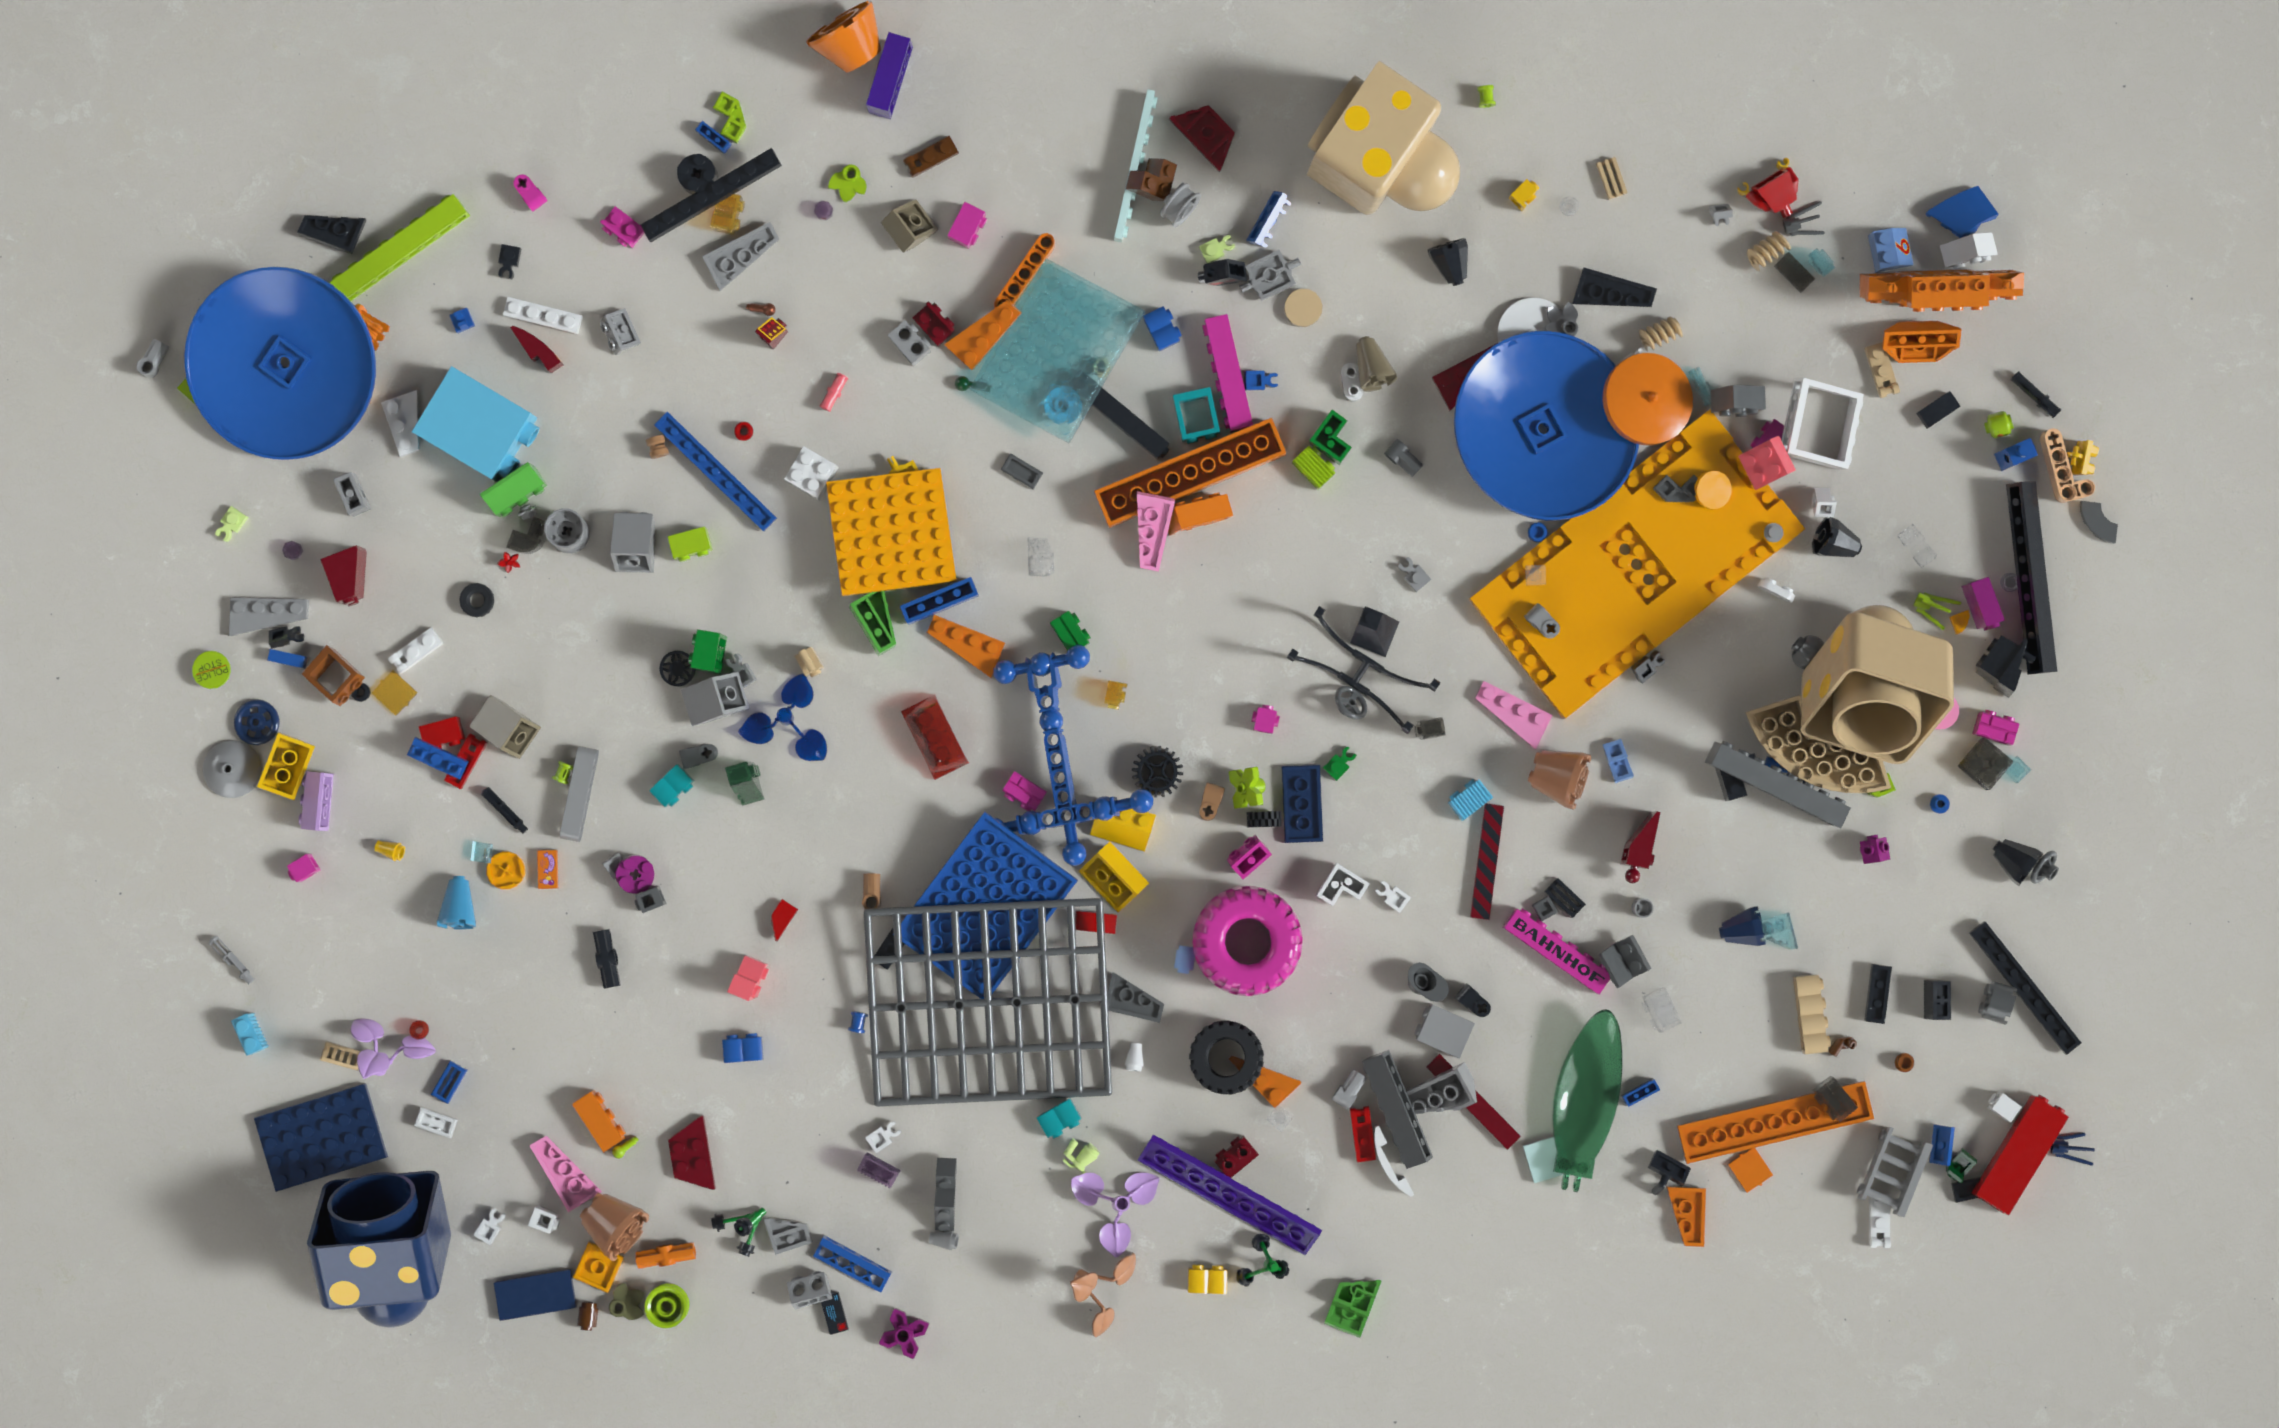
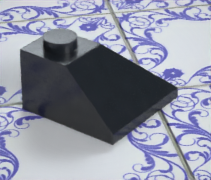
[1350,606,1399,657]

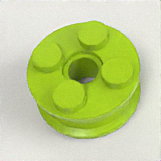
[645,1283,690,1328]

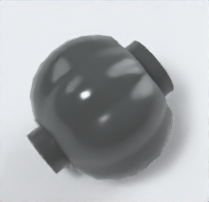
[1791,635,1825,669]

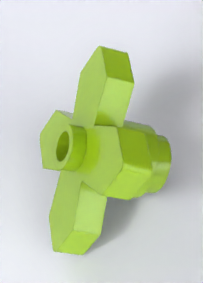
[1228,767,1266,809]

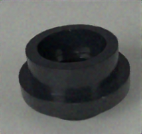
[351,683,371,702]

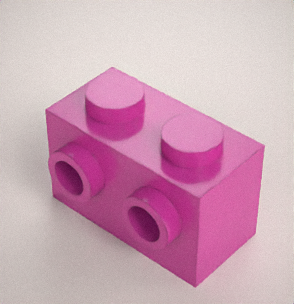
[1227,834,1272,880]

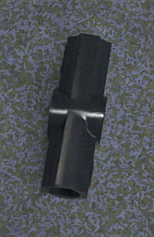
[593,929,621,989]

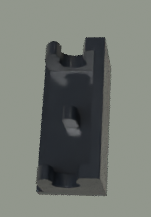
[1924,980,1951,1020]

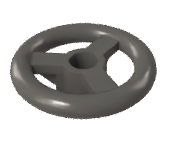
[1335,686,1367,720]
[2030,851,2059,884]

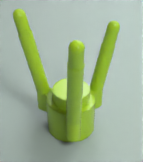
[1913,592,1962,630]

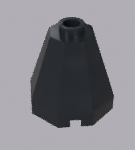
[1427,238,1468,286]
[1812,517,1862,557]
[1992,839,2043,886]

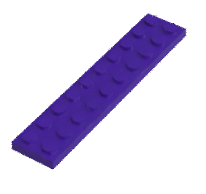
[1138,1134,1322,1255]

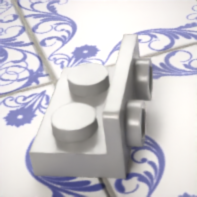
[600,308,641,355]

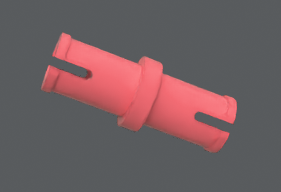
[819,373,848,412]

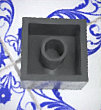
[1711,385,1766,417]

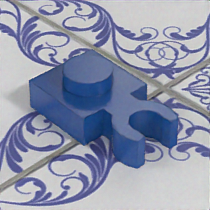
[1244,371,1278,391]

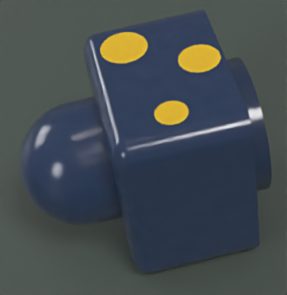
[307,1171,451,1327]

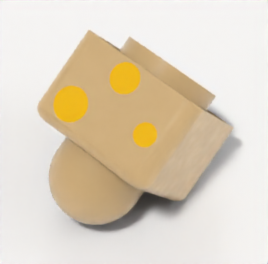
[1307,61,1460,215]
[1801,605,1954,764]

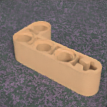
[2040,428,2095,503]

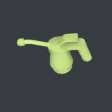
[1063,1138,1100,1174]

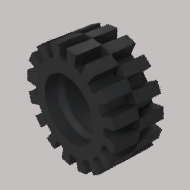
[1246,811,1282,828]

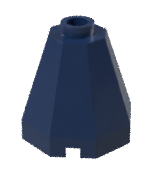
[1719,906,1766,946]

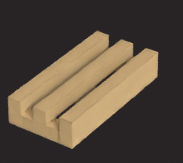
[1596,157,1628,200]

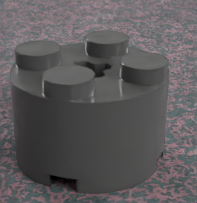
[1978,981,2017,1025]

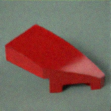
[771,899,798,942]

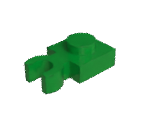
[1323,747,1357,781]

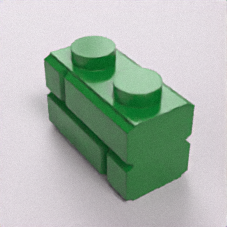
[1050,611,1091,651]

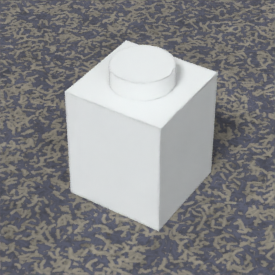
[1987,1092,2022,1122]

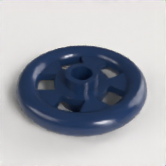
[234,699,280,745]

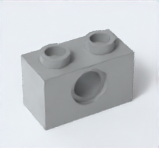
[333,472,371,517]

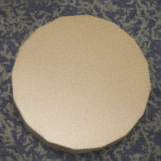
[1284,289,1323,327]

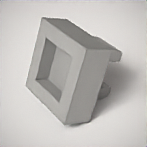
[1709,204,1733,226]

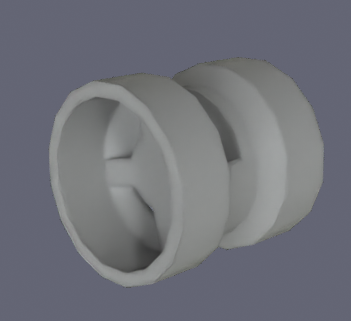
[1631,898,1654,918]

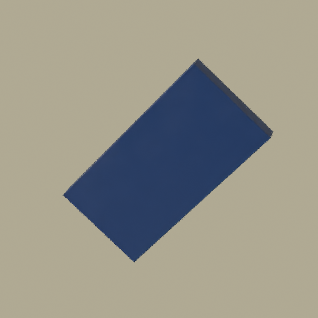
[1281,765,1323,843]
[494,1269,577,1321]

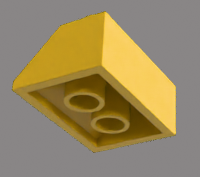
[257,732,315,800]
[1090,809,1156,852]
[1079,841,1149,912]

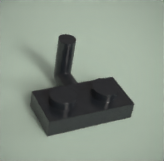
[1648,1150,1691,1195]

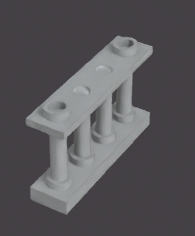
[1857,1127,1933,1217]

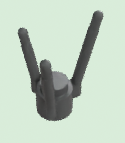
[1783,201,1825,236]

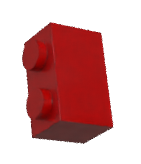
[418,716,465,749]

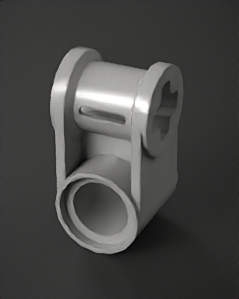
[1524,603,1560,638]

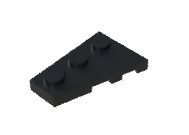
[297,215,367,254]

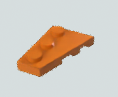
[1666,1186,1706,1247]

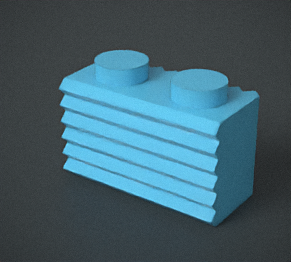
[1448,779,1493,821]
[231,1013,269,1056]

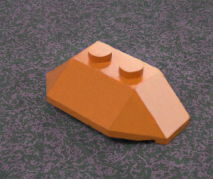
[1882,321,1962,363]

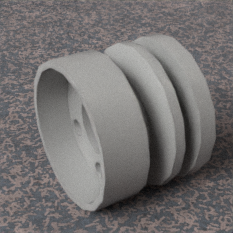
[544,508,590,554]

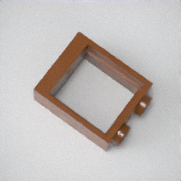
[302,645,365,706]

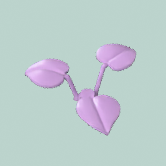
[351,1019,436,1079]
[1071,1173,1160,1257]

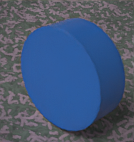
[1528,522,1547,542]

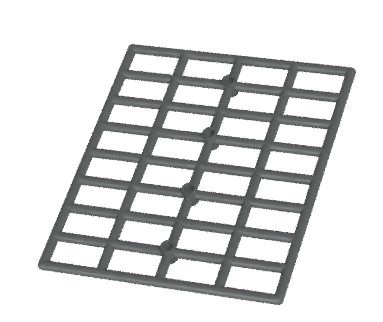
[864,898,1112,1107]

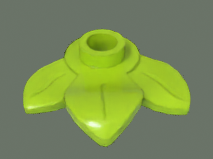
[828,164,867,202]

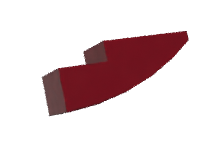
[510,326,564,373]

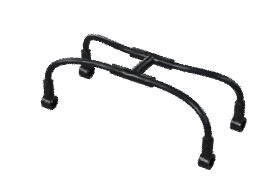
[1287,606,1441,734]

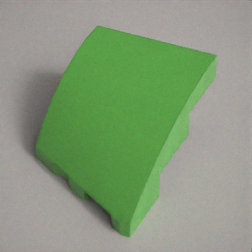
[1324,1280,1382,1338]

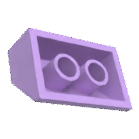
[299,771,334,831]

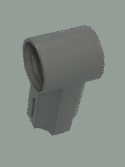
[1384,439,1423,477]

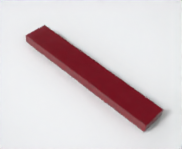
[1426,1053,1521,1150]

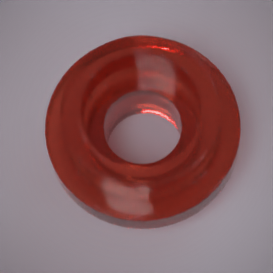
[409,1020,429,1040]

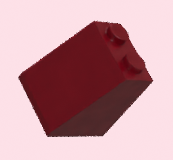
[320,545,367,607]

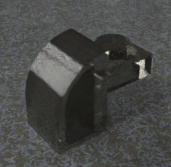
[506,517,545,554]

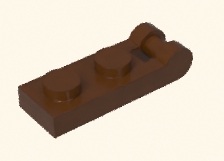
[903,136,959,178]

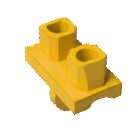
[2067,440,2099,476]

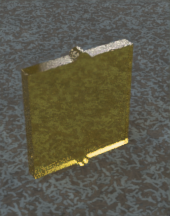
[372,670,418,716]

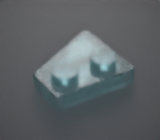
[1762,912,1798,950]

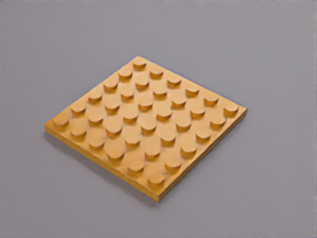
[826,468,957,596]

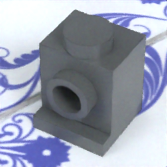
[634,886,667,913]

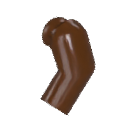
[1828,1036,1857,1057]

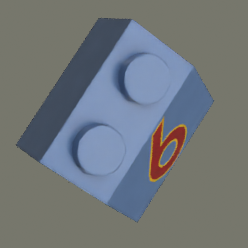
[1868,228,1913,273]

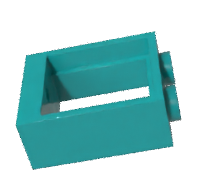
[1173,387,1220,444]

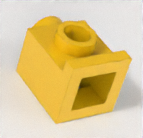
[1509,179,1539,211]

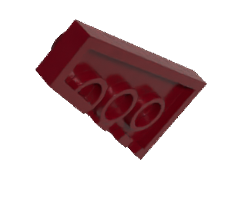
[1432,343,1498,412]

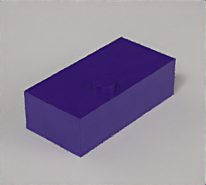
[866,32,913,120]

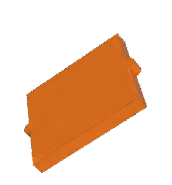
[1728,1148,1773,1193]

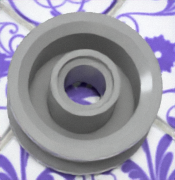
[1160,182,1201,228]

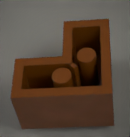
[1126,158,1177,201]

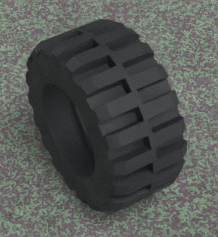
[1189,1020,1264,1095]

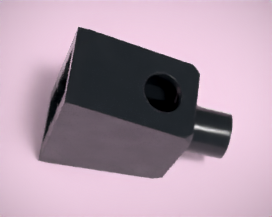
[1198,259,1247,286]

